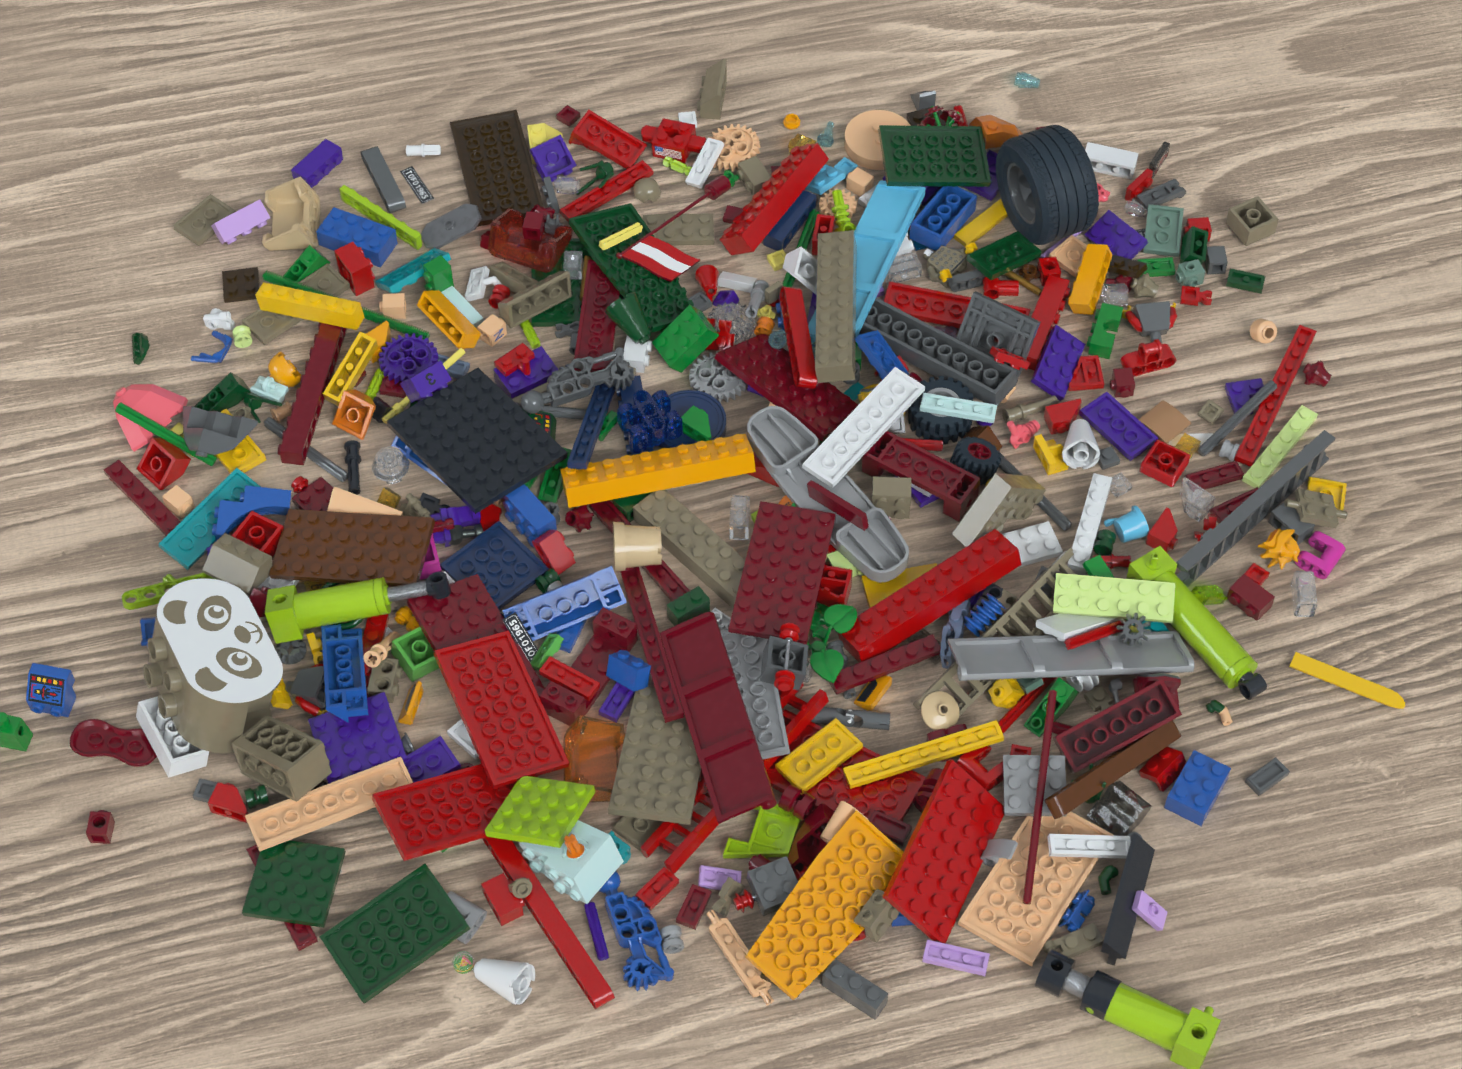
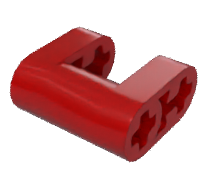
[957,746,1003,791]

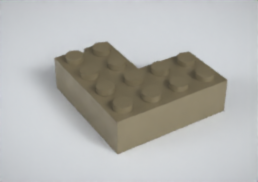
[952,473,1046,547]

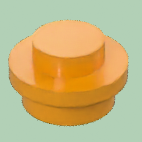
[783,113,800,129]

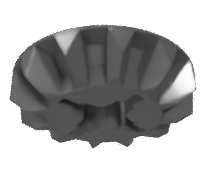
[275,639,307,665]

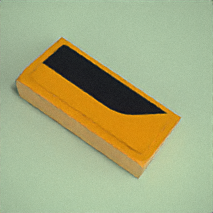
[854,675,892,711]
[398,681,424,725]

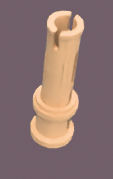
[364,631,400,668]

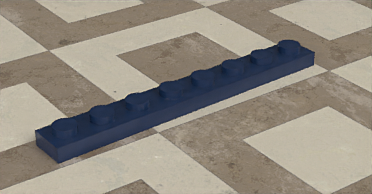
[567,383,615,469]

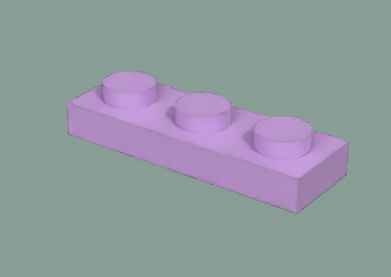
[922,940,990,976]

